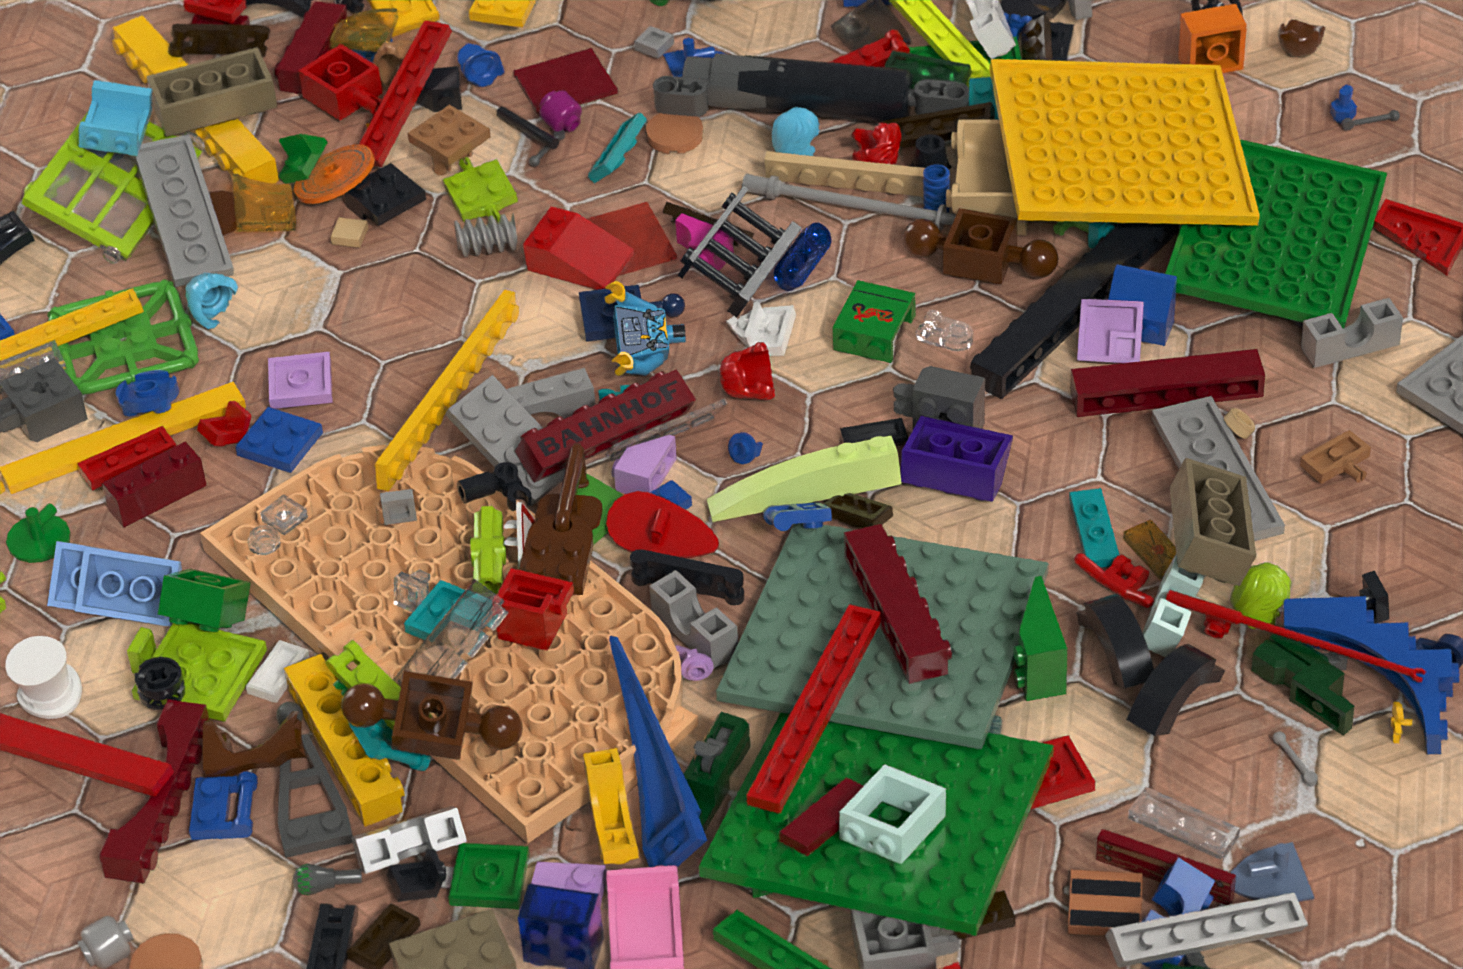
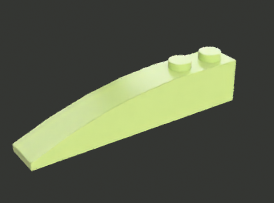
[707,436,902,522]

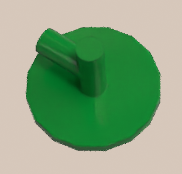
[6,503,71,563]

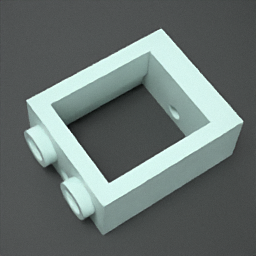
[840,764,946,864]

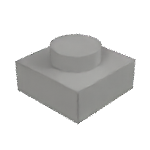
[634,26,674,59]
[380,489,417,525]

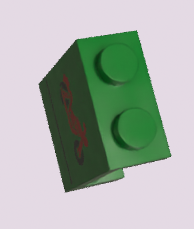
[832,280,916,363]

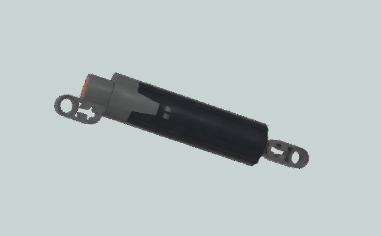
[653,53,969,123]

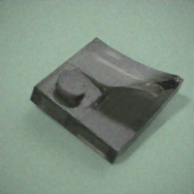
[831,0,912,51]

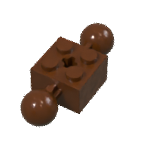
[903,208,1059,284]
[341,671,523,760]

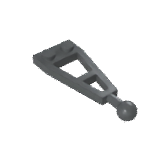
[276,702,353,858]

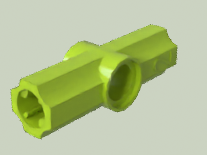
[470,506,506,598]

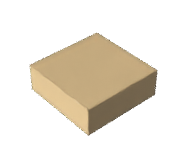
[331,217,369,248]

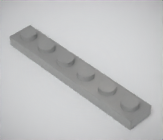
[1105,893,1308,968]

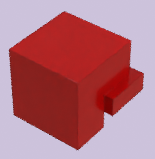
[493,568,574,651]

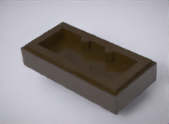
[824,493,893,528]
[347,903,421,969]

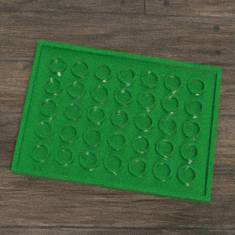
[1165,139,1388,328]

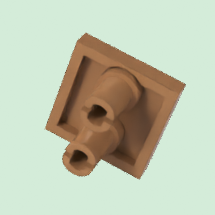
[408,105,491,175]

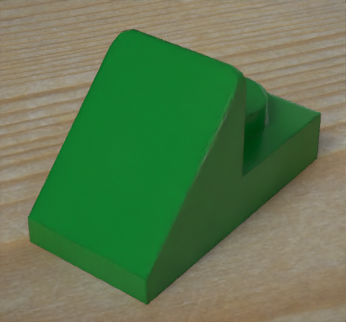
[279,134,328,184]

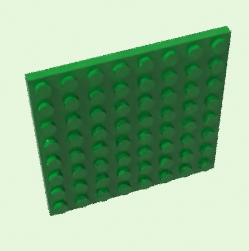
[699,712,1054,936]

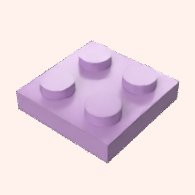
[268,352,333,409]

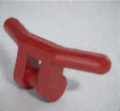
[1074,553,1154,608]

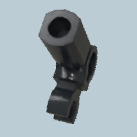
[457,462,532,511]

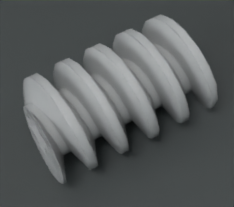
[454,213,517,257]

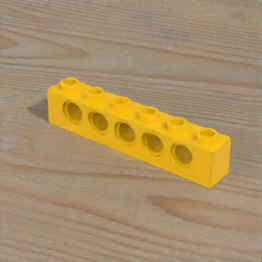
[284,654,405,827]

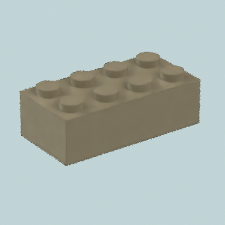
[146,47,277,137]
[1170,458,1256,586]

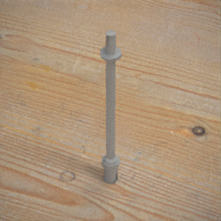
[742,174,956,231]

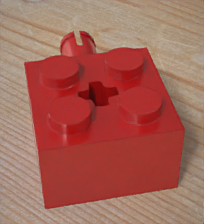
[298,44,383,121]

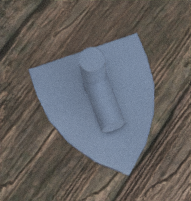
[1231,842,1314,902]

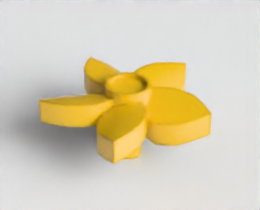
[1391,702,1412,743]

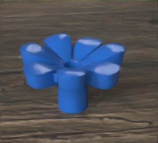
[1004,13,1032,41]

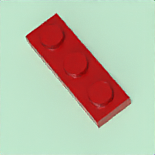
[77,426,177,490]

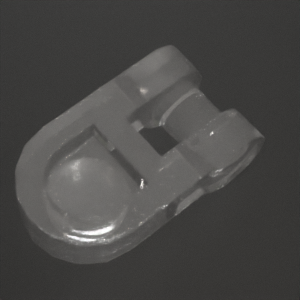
[915,309,973,351]

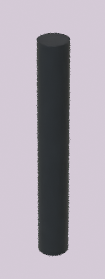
[497,106,559,149]

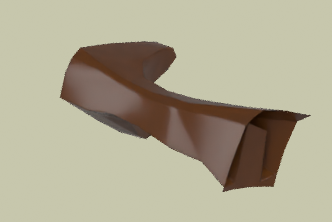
[203,711,307,777]

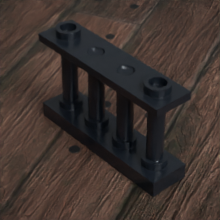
[678,186,802,317]

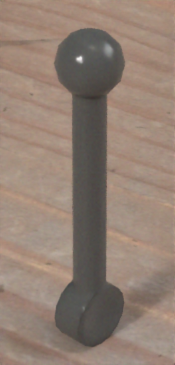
[1341,110,1400,131]
[529,130,565,167]

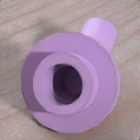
[676,645,714,681]

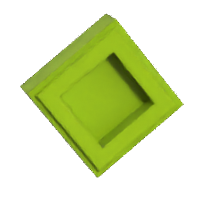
[127,627,157,674]

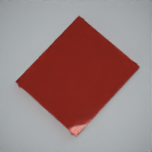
[587,202,677,276]

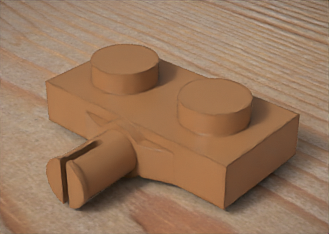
[1300,430,1371,484]

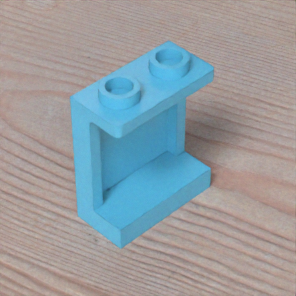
[79,80,152,156]

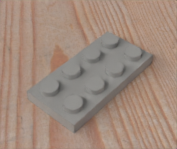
[445,375,566,506]

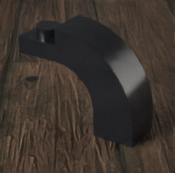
[1076,594,1154,689]
[1126,644,1225,736]

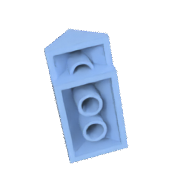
[47,541,182,627]

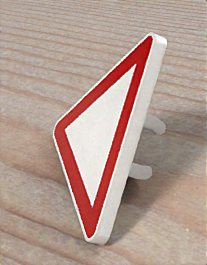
[504,502,535,570]

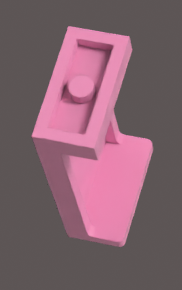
[606,866,684,969]

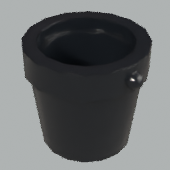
[909,134,952,170]

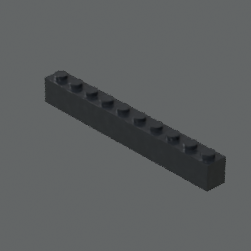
[970,223,1179,399]

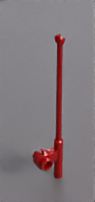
[1166,590,1426,682]

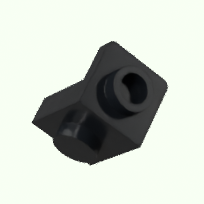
[386,849,446,902]

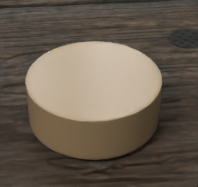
[1224,408,1255,439]

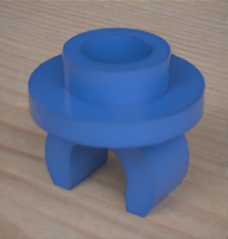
[728,432,763,464]

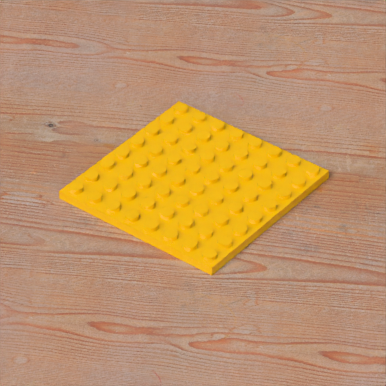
[989,59,1260,226]

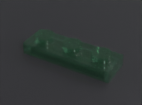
[884,51,972,85]

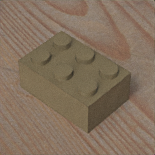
[389,909,517,969]

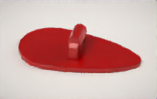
[606,491,719,558]

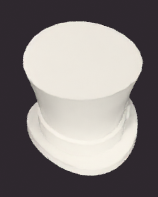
[5,636,82,719]

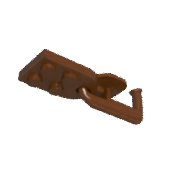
[519,443,603,595]

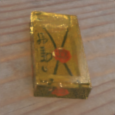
[1123,519,1176,580]

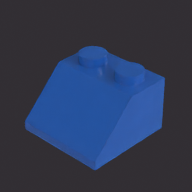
[1108,264,1177,346]

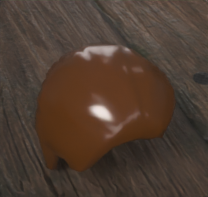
[1278,20,1326,58]

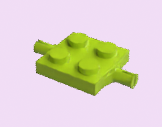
[443,157,518,223]

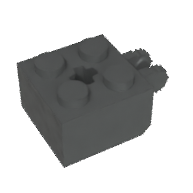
[0,358,88,442]
[893,366,985,429]

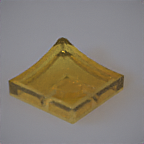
[330,8,398,52]
[232,174,296,232]

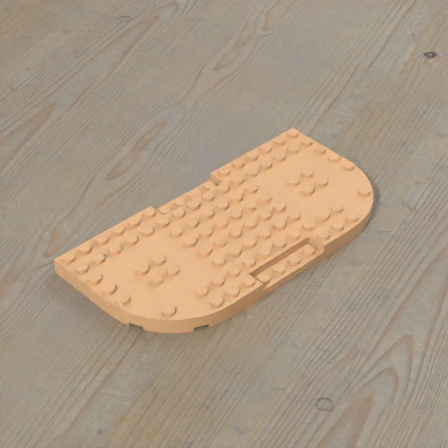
[200,445,683,844]

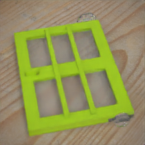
[21,112,205,264]

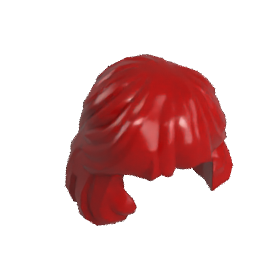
[851,123,902,165]
[719,342,775,400]

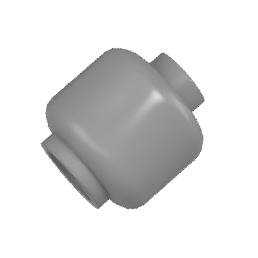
[77,916,134,969]

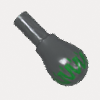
[292,864,362,896]

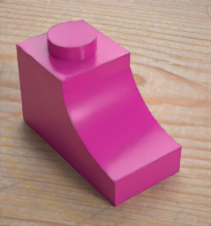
[675,214,734,271]

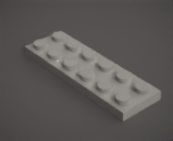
[133,134,234,287]
[1151,396,1285,541]

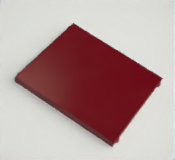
[513,48,618,117]

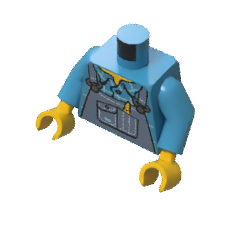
[604,281,686,376]

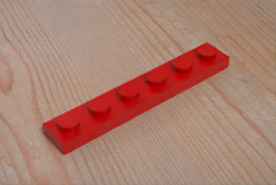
[359,20,452,167]

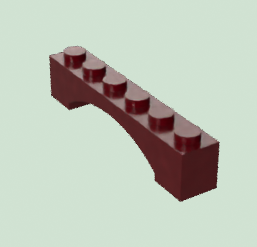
[99,699,212,884]

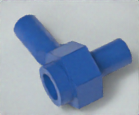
[1330,85,1357,124]

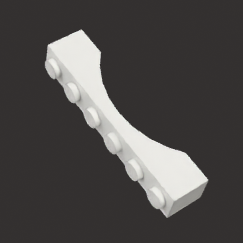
[966,0,1016,59]

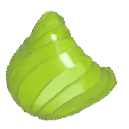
[1230,562,1291,630]

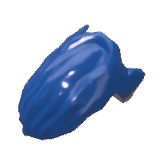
[457,43,505,87]

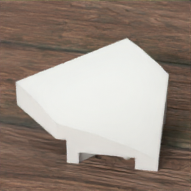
[726,301,796,356]

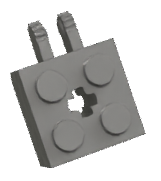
[851,909,961,969]

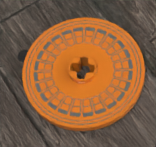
[294,144,375,204]

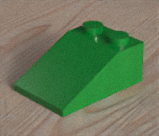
[1013,576,1068,701]

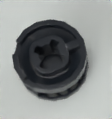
[135,657,185,710]

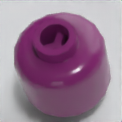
[539,91,582,132]

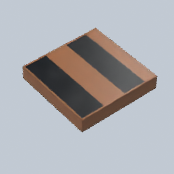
[1068,869,1143,936]

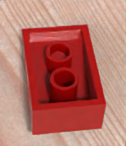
[523,206,634,290]

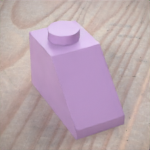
[612,435,677,494]

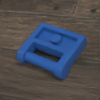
[762,502,832,531]
[189,771,258,840]

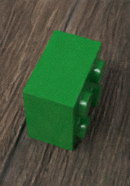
[158,568,251,632]

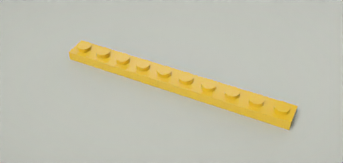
[375,290,519,491]

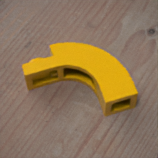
[583,748,639,865]

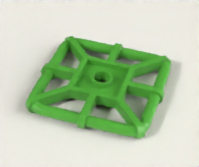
[48,279,199,396]

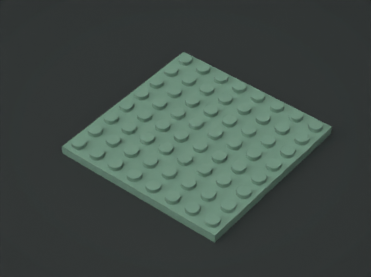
[716,523,1049,749]

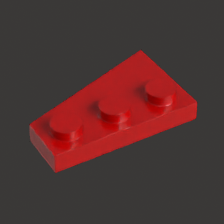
[1374,199,1463,276]

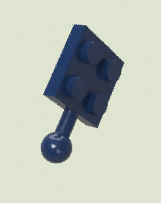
[579,285,685,342]

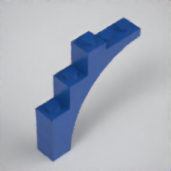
[1284,596,1459,755]

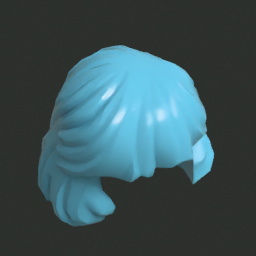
[772,107,820,156]
[185,272,238,329]

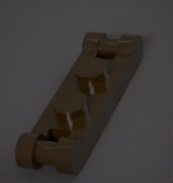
[168,24,270,58]

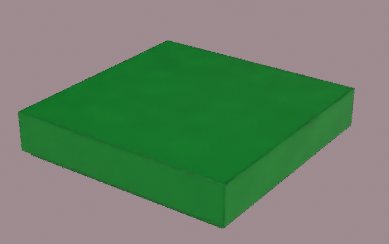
[448,843,530,909]

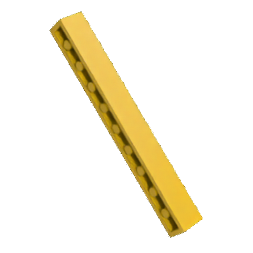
[112,15,279,195]

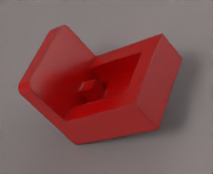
[197,401,251,447]

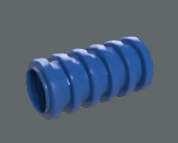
[923,164,950,213]

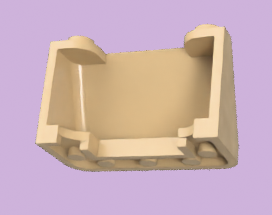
[946,119,1028,236]

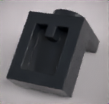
[1359,570,1389,623]

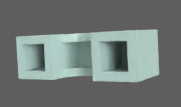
[1142,555,1205,657]

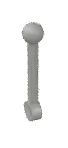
[1272,731,1318,787]

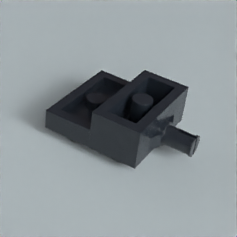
[344,163,426,226]

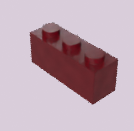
[102,441,207,528]

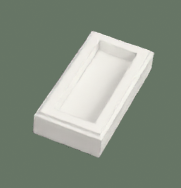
[246,640,310,703]

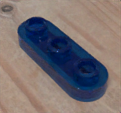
[774,222,832,291]

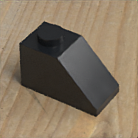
[415,66,462,112]

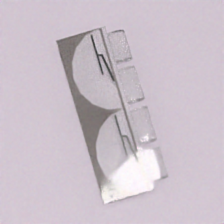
[605,398,728,462]
[393,579,509,687]

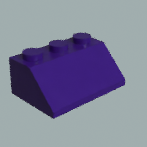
[901,416,1013,502]

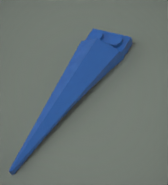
[609,636,707,867]

